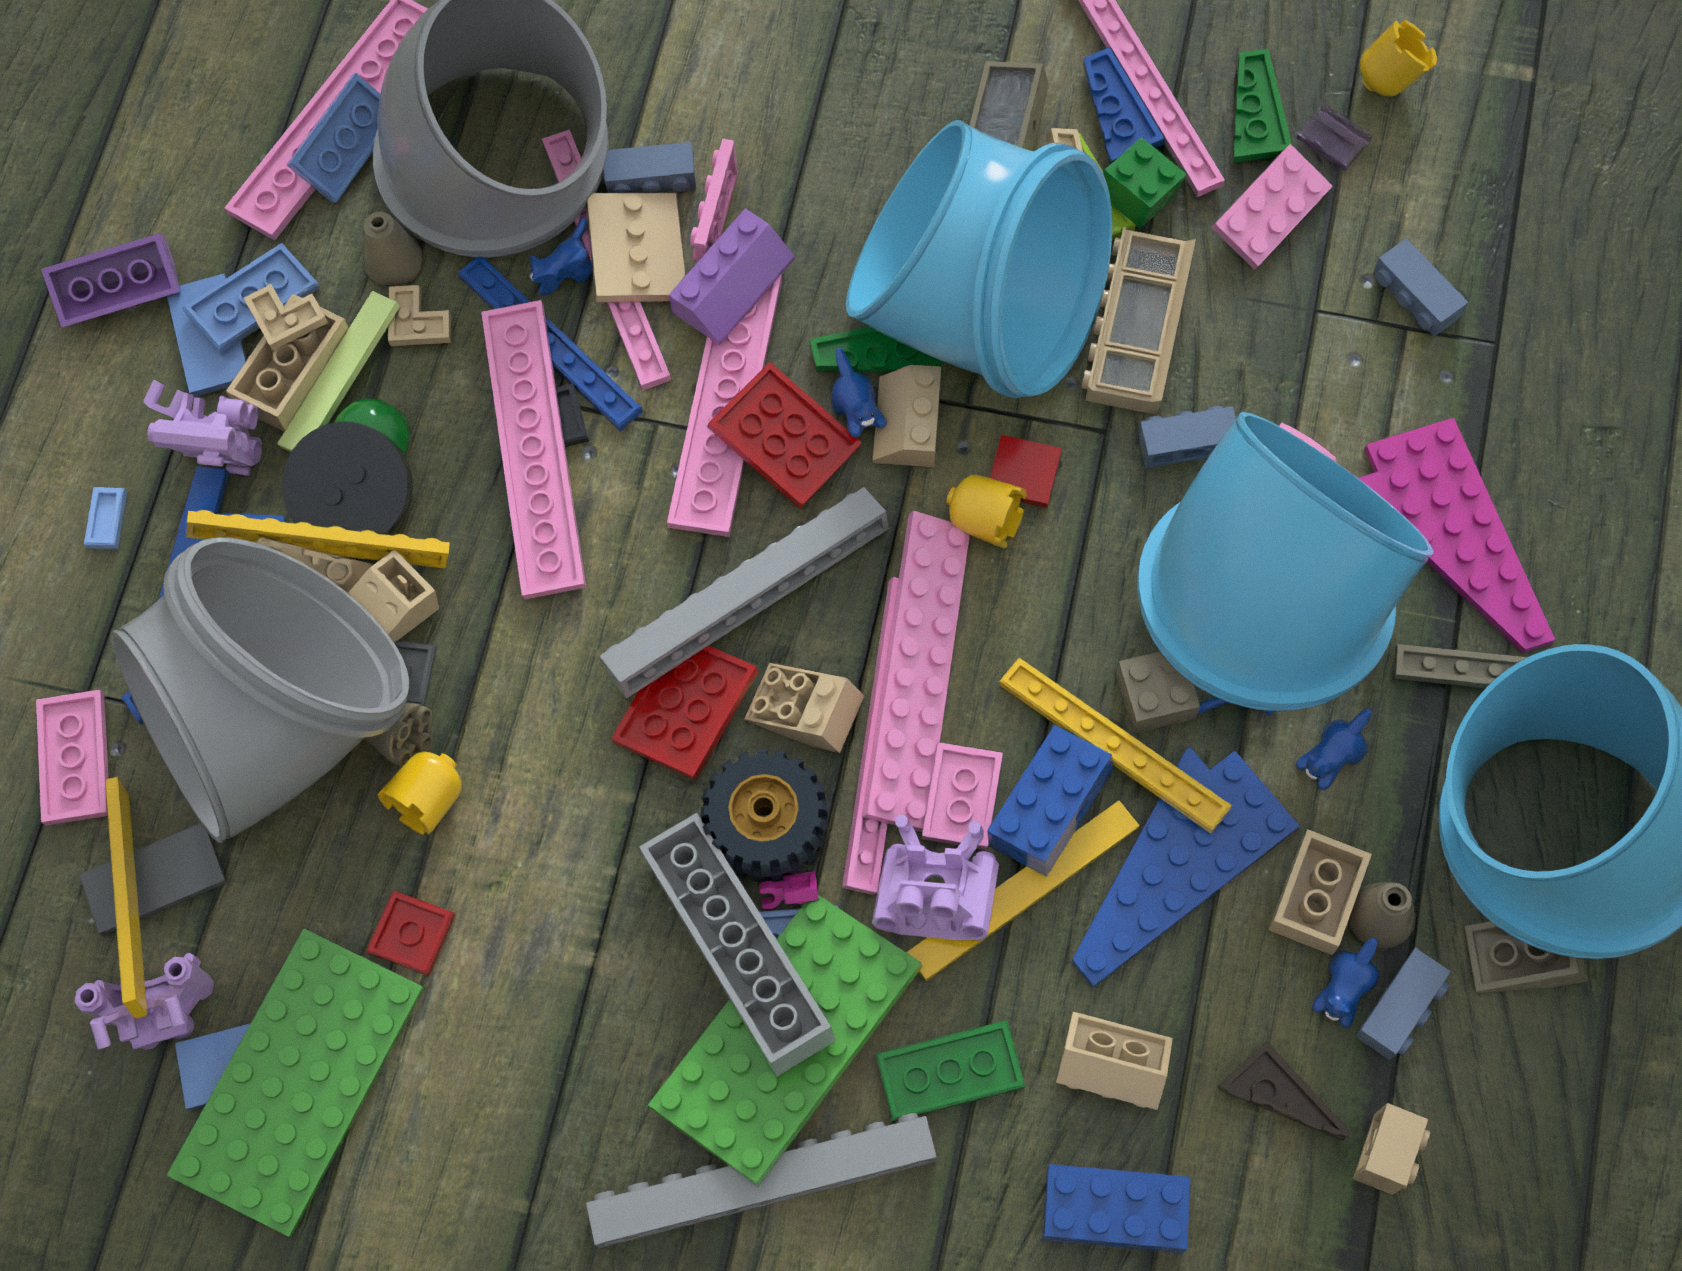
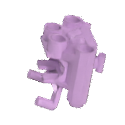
[143,380,262,476]
[872,814,999,941]
[74,953,215,1050]

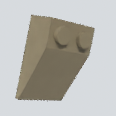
[1464,921,1588,993]

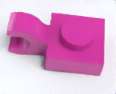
[759,871,819,910]

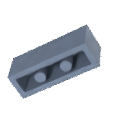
[604,142,697,193]
[1373,238,1469,337]
[1138,406,1236,468]
[1355,947,1451,1060]

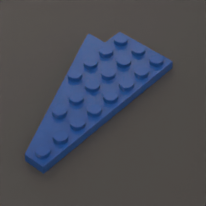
[1072,747,1300,988]

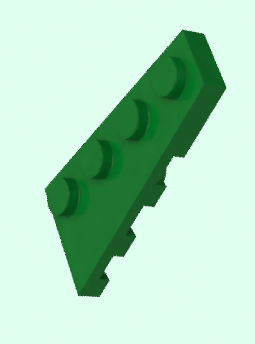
[1233,49,1292,163]
[809,327,943,373]

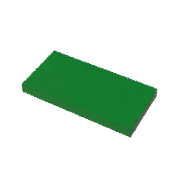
[875,1020,1025,1122]

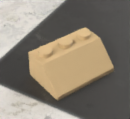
[872,365,941,467]
[1056,1012,1173,1110]

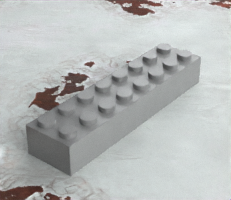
[639,813,836,1077]

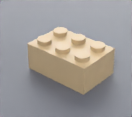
[1268,829,1372,955]

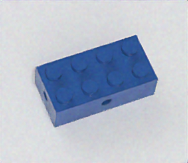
[987,725,1113,877]
[1042,1164,1190,1253]

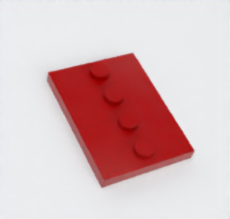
[707,362,862,510]
[611,646,759,781]

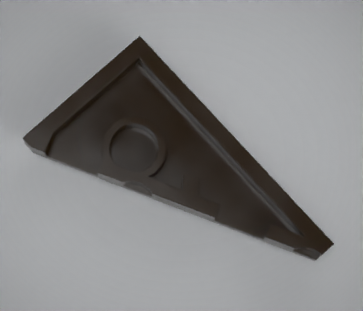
[1217,1041,1352,1141]

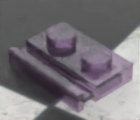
[1297,103,1372,171]

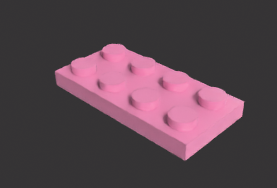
[690,139,738,262]
[1211,144,1332,269]
[36,690,109,826]

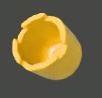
[1359,20,1437,97]
[946,475,1027,548]
[377,752,462,835]

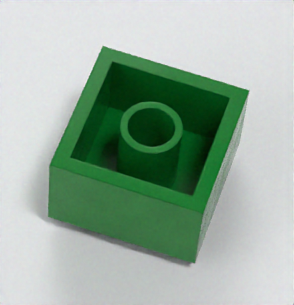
[1103,137,1187,229]

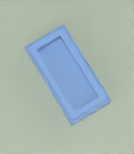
[84,487,128,550]

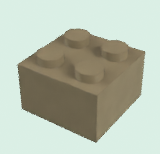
[1116,652,1200,734]

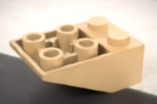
[348,549,439,643]
[744,663,864,753]

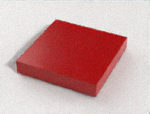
[990,435,1062,508]
[366,890,455,976]

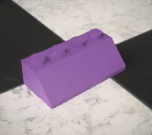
[669,208,795,345]
[41,233,180,328]

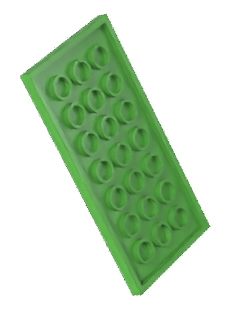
[648,895,922,1187]
[167,929,424,1237]

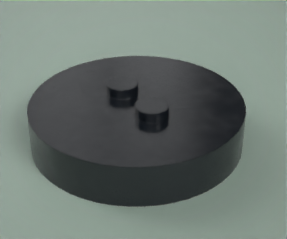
[282,422,413,535]

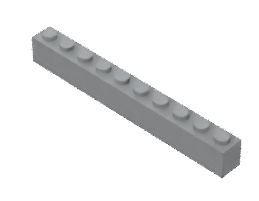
[600,487,889,698]
[586,1113,937,1248]

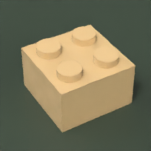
[1353,1103,1430,1195]

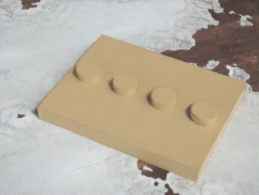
[586,193,685,302]

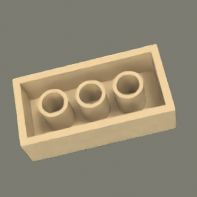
[226,294,349,432]

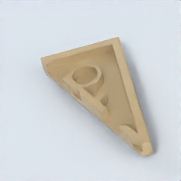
[255,537,374,593]

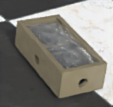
[969,61,1049,151]

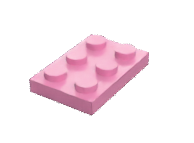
[922,742,1003,850]

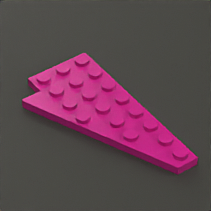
[1358,418,1555,654]

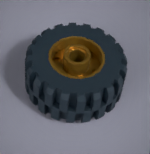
[701,749,829,882]

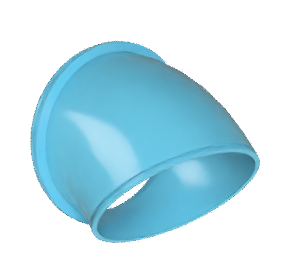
[846,120,1112,398]
[1137,412,1433,711]
[1438,644,1682,959]

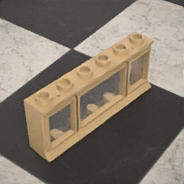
[1082,227,1196,415]

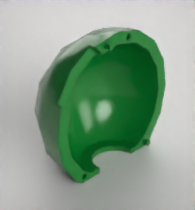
[334,399,410,454]

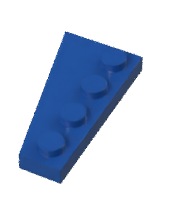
[1083,47,1164,164]

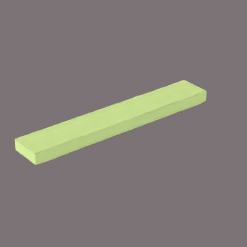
[277,291,400,453]

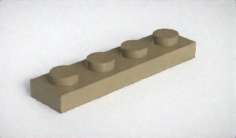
[1394,644,1528,688]

